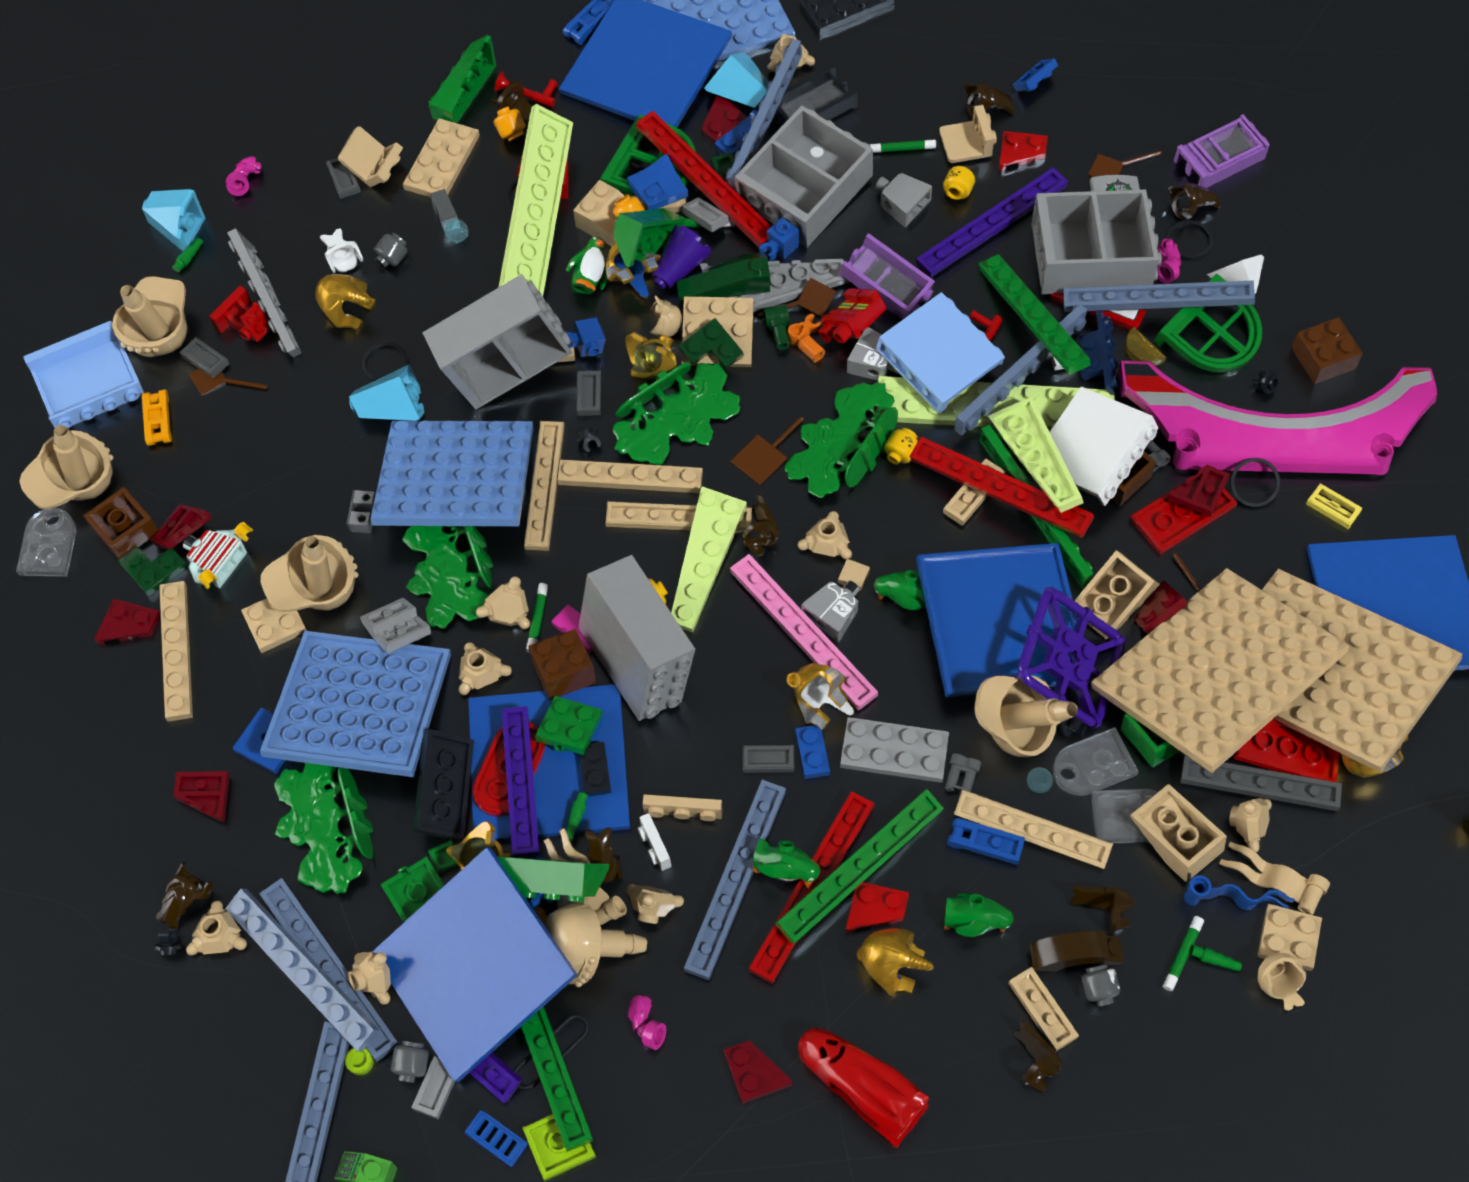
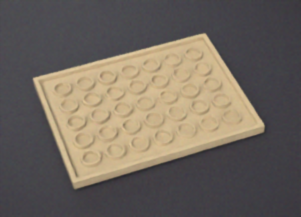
[1092,568,1349,773]
[1262,569,1462,773]

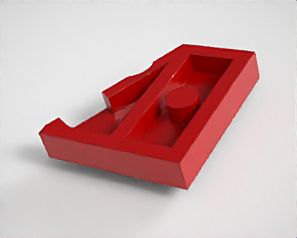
[999,131,1048,170]
[846,882,909,933]

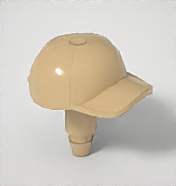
[112,276,187,357]
[20,425,113,510]
[261,535,358,612]
[975,675,1078,757]
[544,895,647,987]

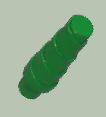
[172,237,203,272]
[566,792,588,841]
[1191,945,1242,972]

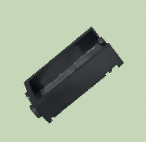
[772,65,858,128]

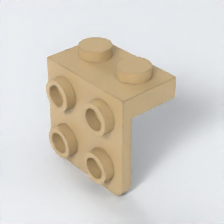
[939,105,997,163]
[338,127,403,187]

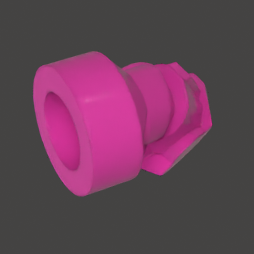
[226,156,261,196]
[1157,238,1181,284]
[628,995,666,1050]

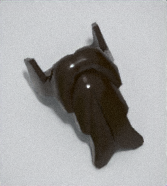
[491,80,533,125]
[964,83,1014,118]
[1168,183,1221,220]
[742,494,779,557]
[585,827,622,883]
[156,862,213,930]
[1070,886,1135,932]
[1013,1020,1062,1093]

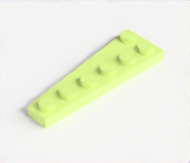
[671,487,747,633]

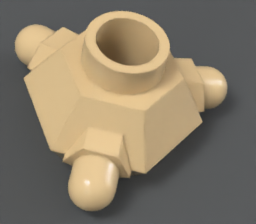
[767,34,815,72]
[798,511,852,560]
[476,576,530,629]
[458,642,512,695]
[1229,798,1272,852]
[626,884,684,924]
[186,900,247,955]
[348,952,391,1005]

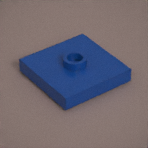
[232,707,285,774]

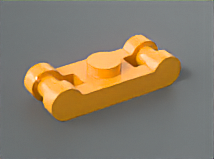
[142,389,172,446]

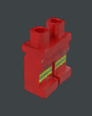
[818,288,887,343]

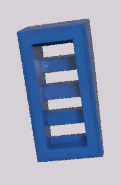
[465,1110,528,1168]

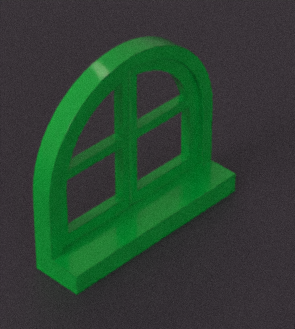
[600,114,696,197]
[1153,273,1262,372]

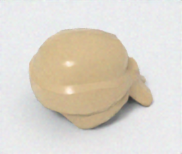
[650,296,682,339]
[1258,953,1306,1011]

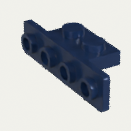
[1077,310,1121,399]

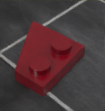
[701,95,747,145]
[1167,465,1230,517]
[150,504,212,550]
[1134,580,1188,635]
[94,599,161,645]
[173,771,230,822]
[724,1040,792,1104]

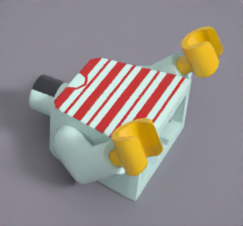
[183,522,253,589]

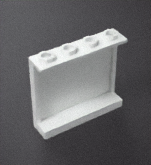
[1050,387,1159,506]

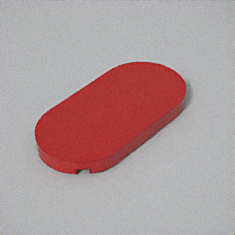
[473,722,545,817]

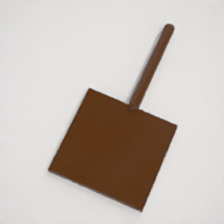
[730,417,804,486]

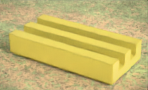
[1306,483,1363,529]

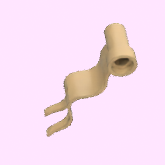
[544,828,627,926]
[1219,842,1330,915]

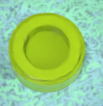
[345,1047,374,1075]

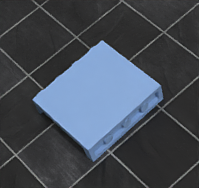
[876,292,1005,414]
[23,321,144,428]

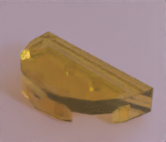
[1126,327,1166,365]

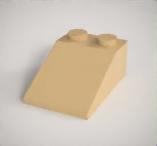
[573,180,624,246]
[1075,550,1160,640]
[1130,784,1227,882]

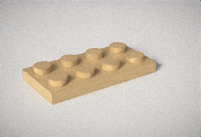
[403,119,480,197]

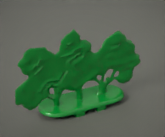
[613,362,740,465]
[784,382,898,498]
[402,526,494,629]
[274,763,374,894]

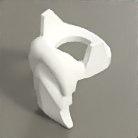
[320,228,363,273]

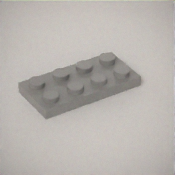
[840,717,949,783]

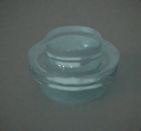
[446,219,468,242]
[1027,767,1053,793]

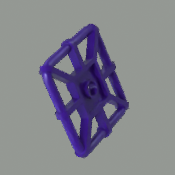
[1016,587,1126,728]

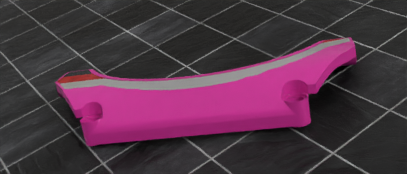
[1119,361,1437,475]

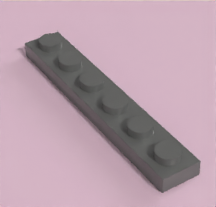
[1180,756,1342,811]

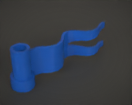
[1184,875,1295,911]

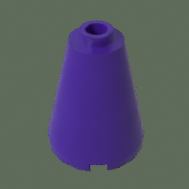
[652,224,712,289]

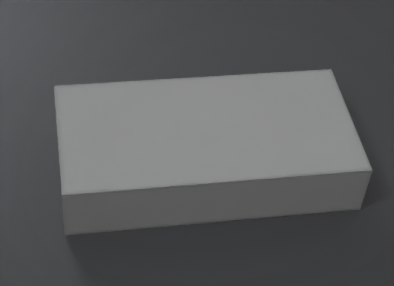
[682,197,729,232]
[411,1056,454,1119]

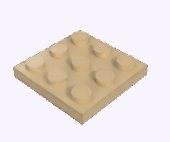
[681,297,753,367]

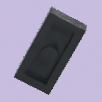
[580,742,611,797]

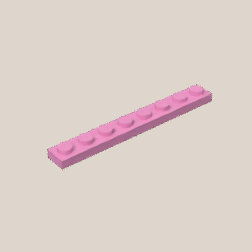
[730,554,878,711]

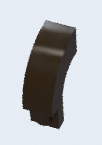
[1029,931,1124,972]

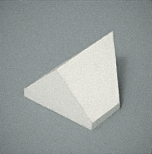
[1207,255,1264,294]

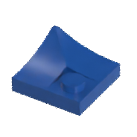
[627,154,688,210]

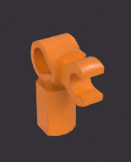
[788,314,825,363]

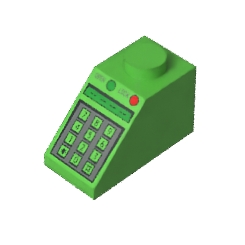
[334,1151,397,1182]

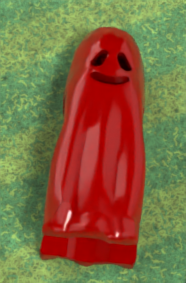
[798,1028,929,1148]

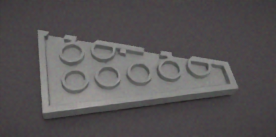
[227,228,302,358]
[699,259,850,312]

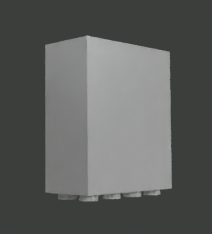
[735,105,873,248]
[1032,189,1162,294]
[422,274,572,409]
[578,555,695,721]

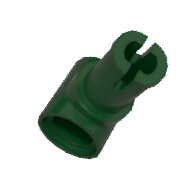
[763,304,790,350]

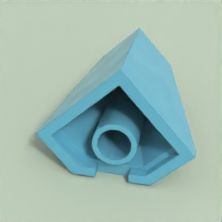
[704,52,769,108]
[142,189,205,251]
[349,364,425,421]

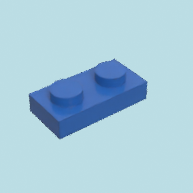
[1013,58,1059,92]
[795,725,830,779]

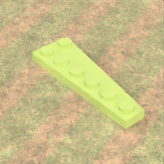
[988,396,1084,513]

